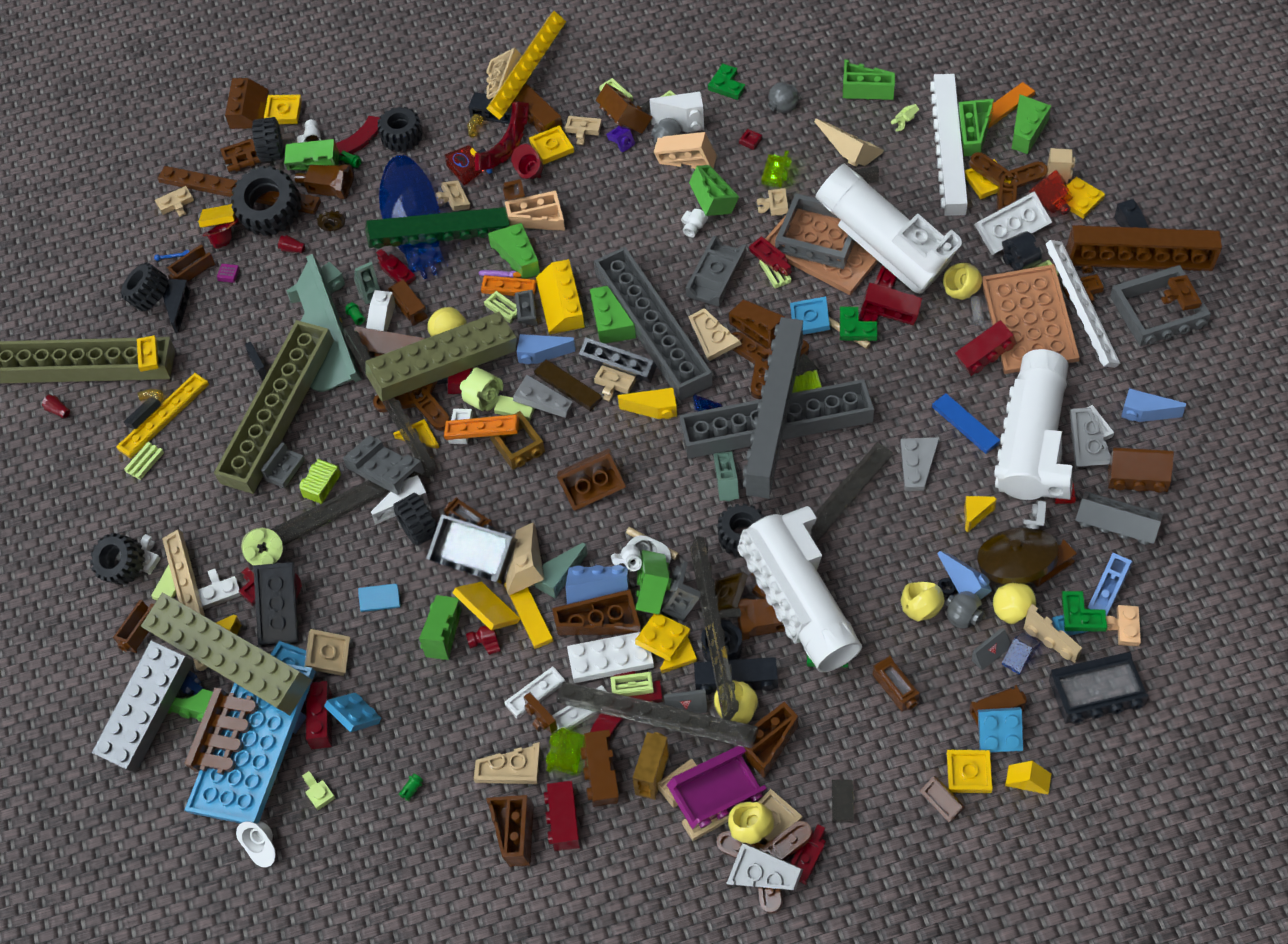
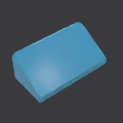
[358,584,400,612]

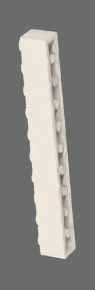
[930,74,967,216]

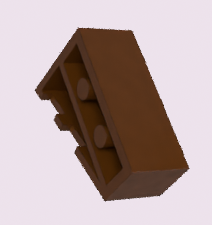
[596,83,653,134]
[729,299,785,349]
[736,702,798,779]
[580,730,619,807]
[486,795,534,867]

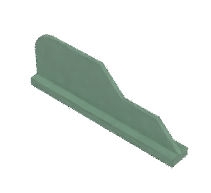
[295,254,362,392]

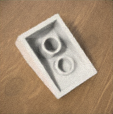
[649,92,704,132]

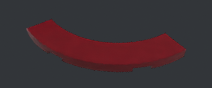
[475,102,529,171]
[336,116,380,157]
[585,680,662,767]

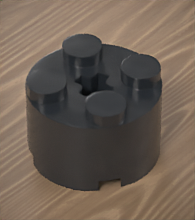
[1002,231,1042,271]
[701,619,742,661]

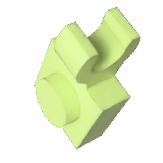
[891,104,919,132]
[302,771,335,811]

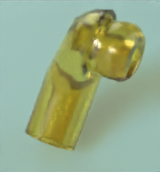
[467,114,483,138]
[137,388,164,402]

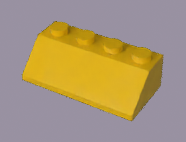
[536,259,585,335]

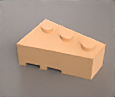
[654,132,717,169]
[505,191,565,231]

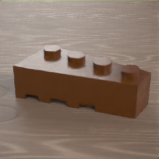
[552,590,640,635]

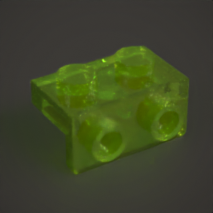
[761,150,792,188]
[546,727,584,776]

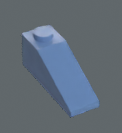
[517,334,576,364]
[1121,388,1186,422]
[937,551,992,600]
[1088,553,1133,616]

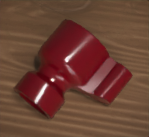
[466,625,501,655]

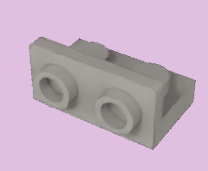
[1022,500,1046,529]

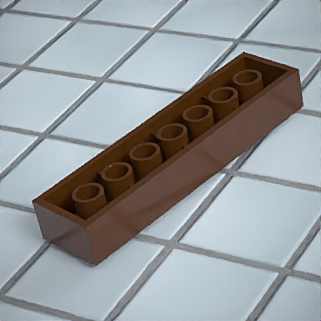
[1065,225,1222,271]

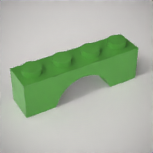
[168,689,213,722]

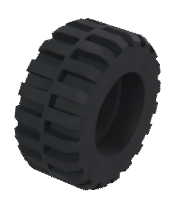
[231,166,301,236]

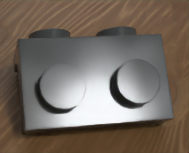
[261,442,305,488]

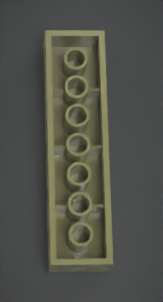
[365,311,517,402]

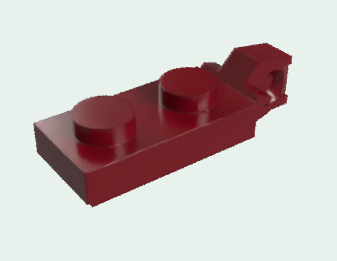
[748,236,792,276]
[376,249,416,285]
[790,824,826,885]

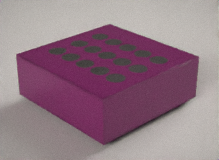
[217,264,240,283]

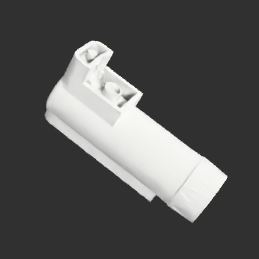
[815,163,962,293]
[994,349,1073,500]
[738,506,862,672]

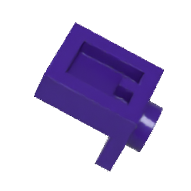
[606,126,635,152]

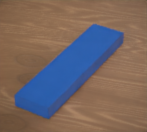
[932,394,1000,454]

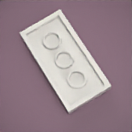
[974,191,1052,255]
[567,632,654,683]

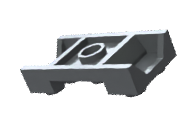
[686,235,747,307]
[343,435,425,495]

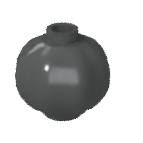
[768,82,799,113]
[651,118,682,145]
[945,591,984,629]

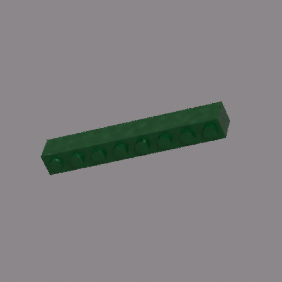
[365,207,510,249]

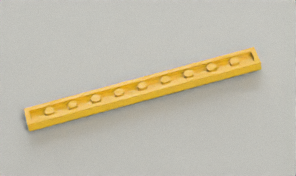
[486,11,566,120]

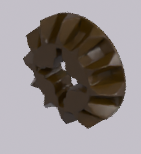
[317,210,345,231]

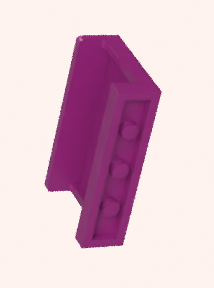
[667,744,767,829]

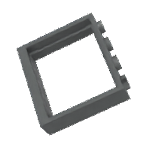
[775,194,855,269]
[1110,265,1211,346]

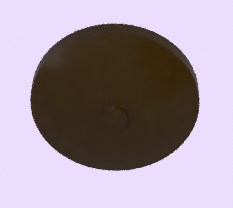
[977,527,1059,584]

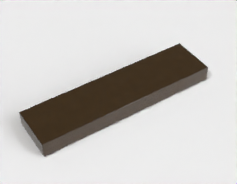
[534,359,602,411]

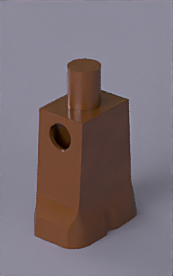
[295,165,354,200]
[736,598,785,640]

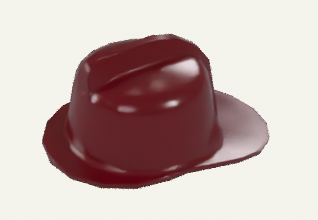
[511,144,543,179]
[202,217,239,249]

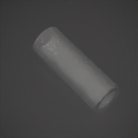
[970,296,985,326]

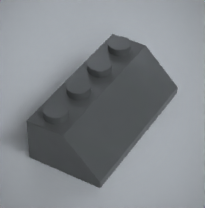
[1075,491,1163,545]

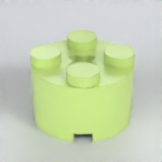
[460,367,503,411]
[241,528,283,565]

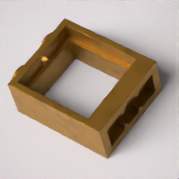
[490,411,545,470]
[633,732,669,800]

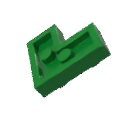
[708,63,745,100]
[840,307,877,341]
[1061,591,1107,632]

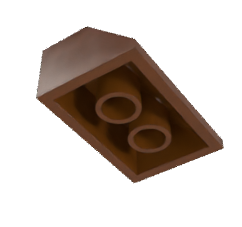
[225,78,269,129]
[557,448,626,511]
[1108,448,1174,493]

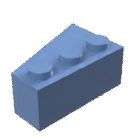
[566,565,629,604]

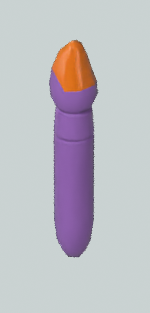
[479,270,521,278]

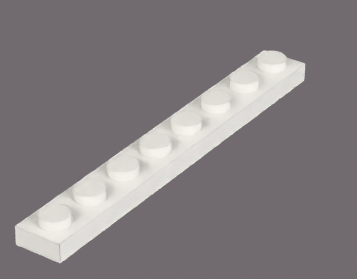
[1046,240,1120,368]

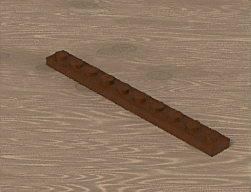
[158,166,321,215]

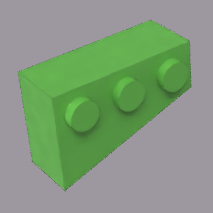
[843,59,895,100]
[1012,94,1051,154]
[959,99,994,157]
[689,165,739,216]
[488,223,540,279]
[590,286,636,344]
[636,550,671,615]
[419,595,462,660]

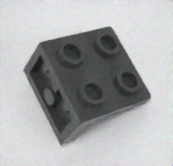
[661,561,701,621]

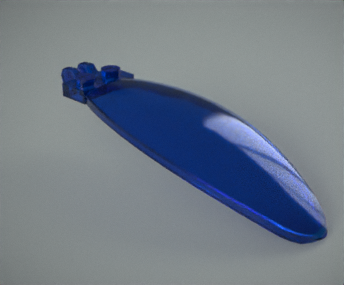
[379,155,444,279]

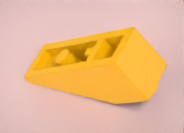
[618,388,677,419]

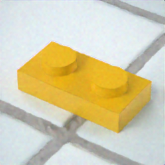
[137,335,159,372]

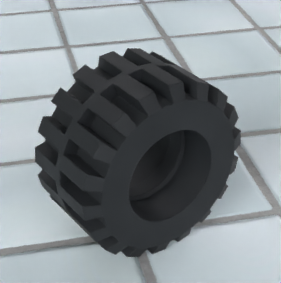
[377,106,423,152]
[252,117,284,162]
[121,262,168,311]
[393,492,437,546]
[718,503,765,557]
[90,533,145,585]

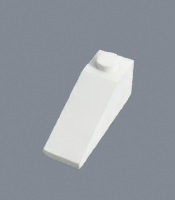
[366,290,396,332]
[371,475,429,525]

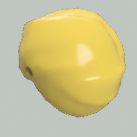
[943,263,982,300]
[428,307,467,336]
[901,582,944,622]
[993,583,1036,624]
[714,680,758,725]
[728,802,774,844]

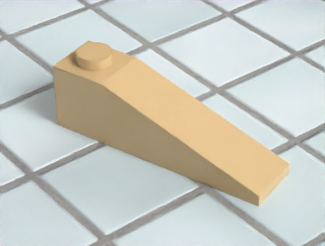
[487,48,522,99]
[814,119,884,167]
[505,522,544,595]

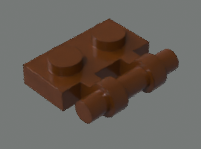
[220,138,261,173]

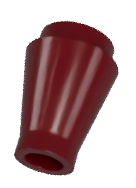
[278,235,305,254]
[42,394,70,419]

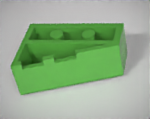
[284,139,340,171]

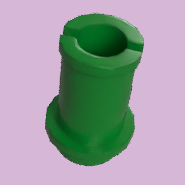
[339,150,362,168]
[345,302,365,325]
[398,774,423,802]

